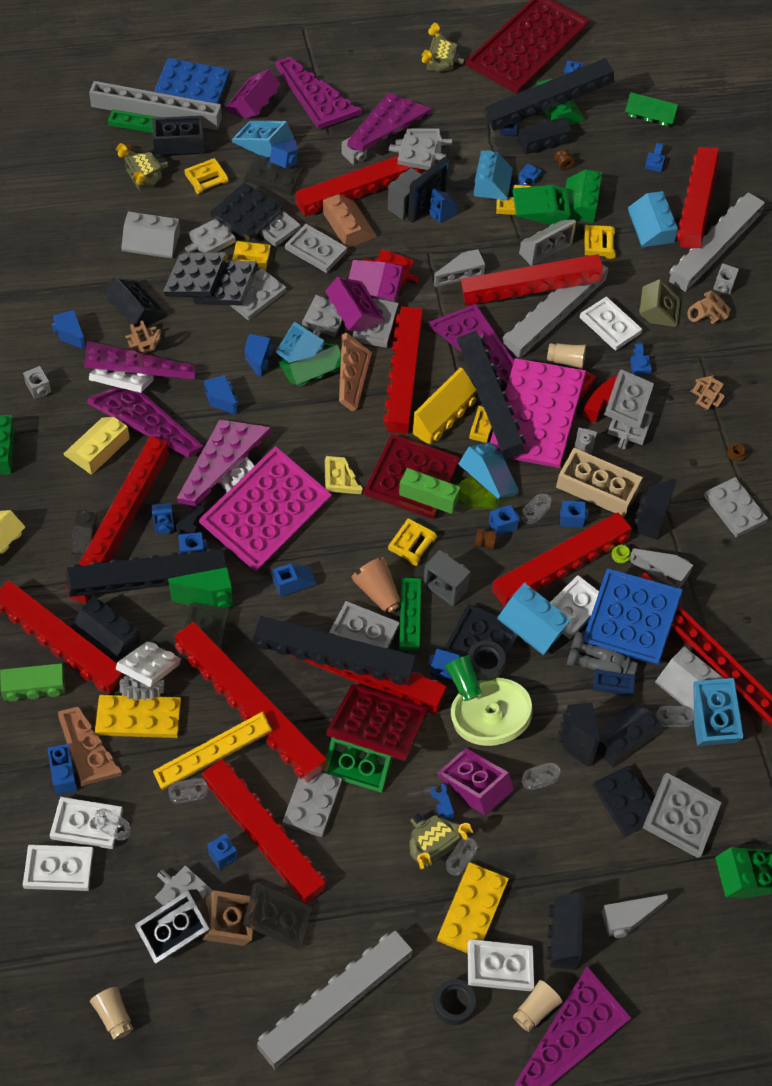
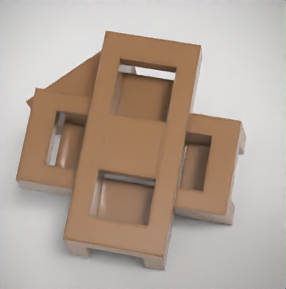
[687,290,731,324]
[125,321,161,354]
[690,375,725,411]

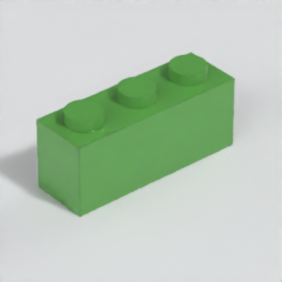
[399,468,460,514]
[0,663,65,701]

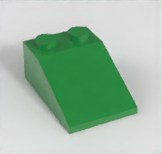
[168,567,233,611]

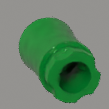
[444,655,482,702]

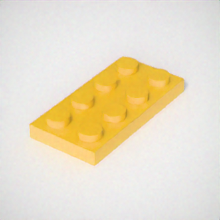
[95,695,181,738]
[437,862,509,954]

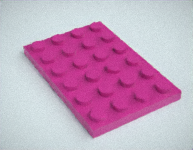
[490,358,586,468]
[199,446,332,572]

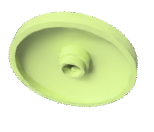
[451,678,533,746]

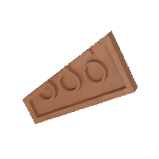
[339,333,372,411]
[58,707,122,786]

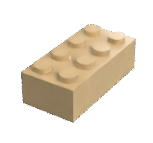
[556,448,643,517]

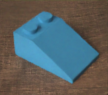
[232,121,294,157]
[458,442,519,499]
[693,678,743,746]

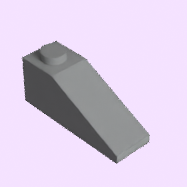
[434,249,485,287]
[629,549,693,589]
[601,894,668,938]

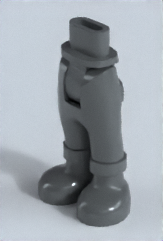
[566,631,638,675]

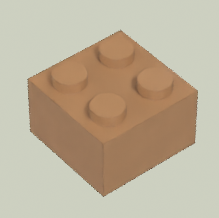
[202,890,256,946]

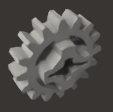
[120,675,164,701]

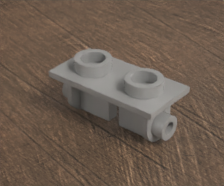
[574,428,597,455]

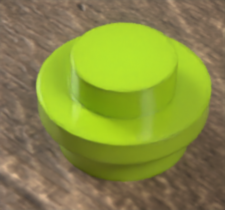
[611,545,631,563]

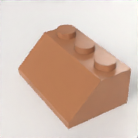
[323,194,376,248]

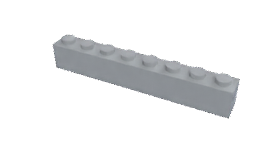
[89,81,222,130]
[669,192,765,292]
[503,265,608,359]
[257,931,412,1070]

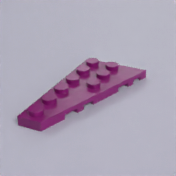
[275,57,362,129]
[347,93,432,152]
[429,304,514,387]
[84,341,195,379]
[87,387,203,458]
[177,420,272,506]
[514,967,631,1086]

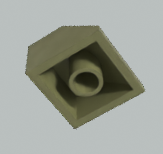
[639,279,680,327]

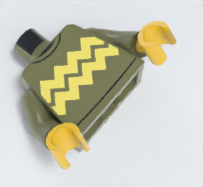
[422,23,465,72]
[116,143,168,191]
[409,813,473,869]

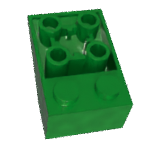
[513,185,570,225]
[715,847,772,898]

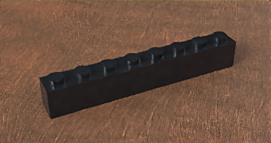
[485,58,615,131]
[456,330,526,460]
[65,548,226,597]
[253,616,416,686]

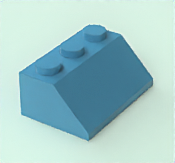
[474,151,513,200]
[628,191,678,247]
[276,322,324,362]
[497,583,571,656]

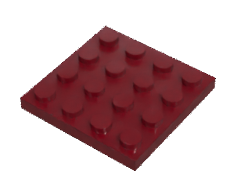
[363,434,460,520]
[326,684,428,761]

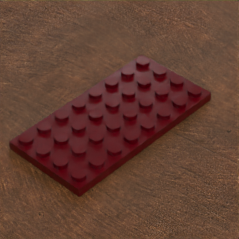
[465,0,590,94]

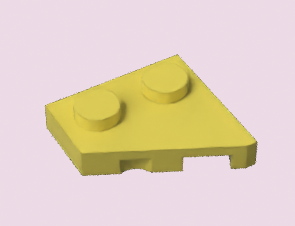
[325,456,362,494]

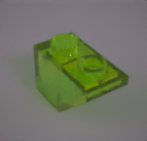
[457,475,498,509]

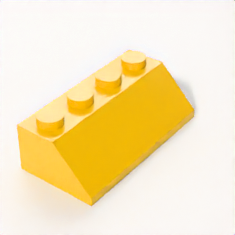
[413,367,476,445]

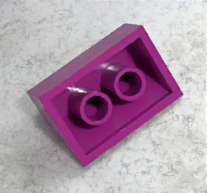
[225,69,281,119]
[325,276,385,332]

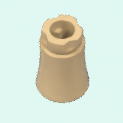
[547,343,586,369]
[513,980,562,1032]
[90,986,133,1040]

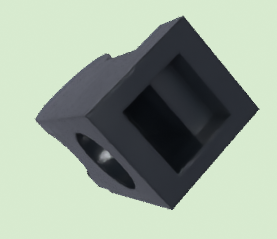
[176,503,204,535]

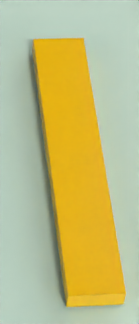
[153,712,272,790]

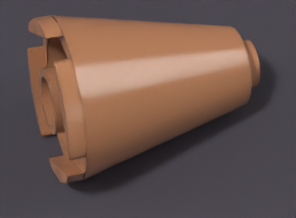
[351,557,401,613]

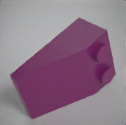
[348,260,404,302]
[437,748,514,815]

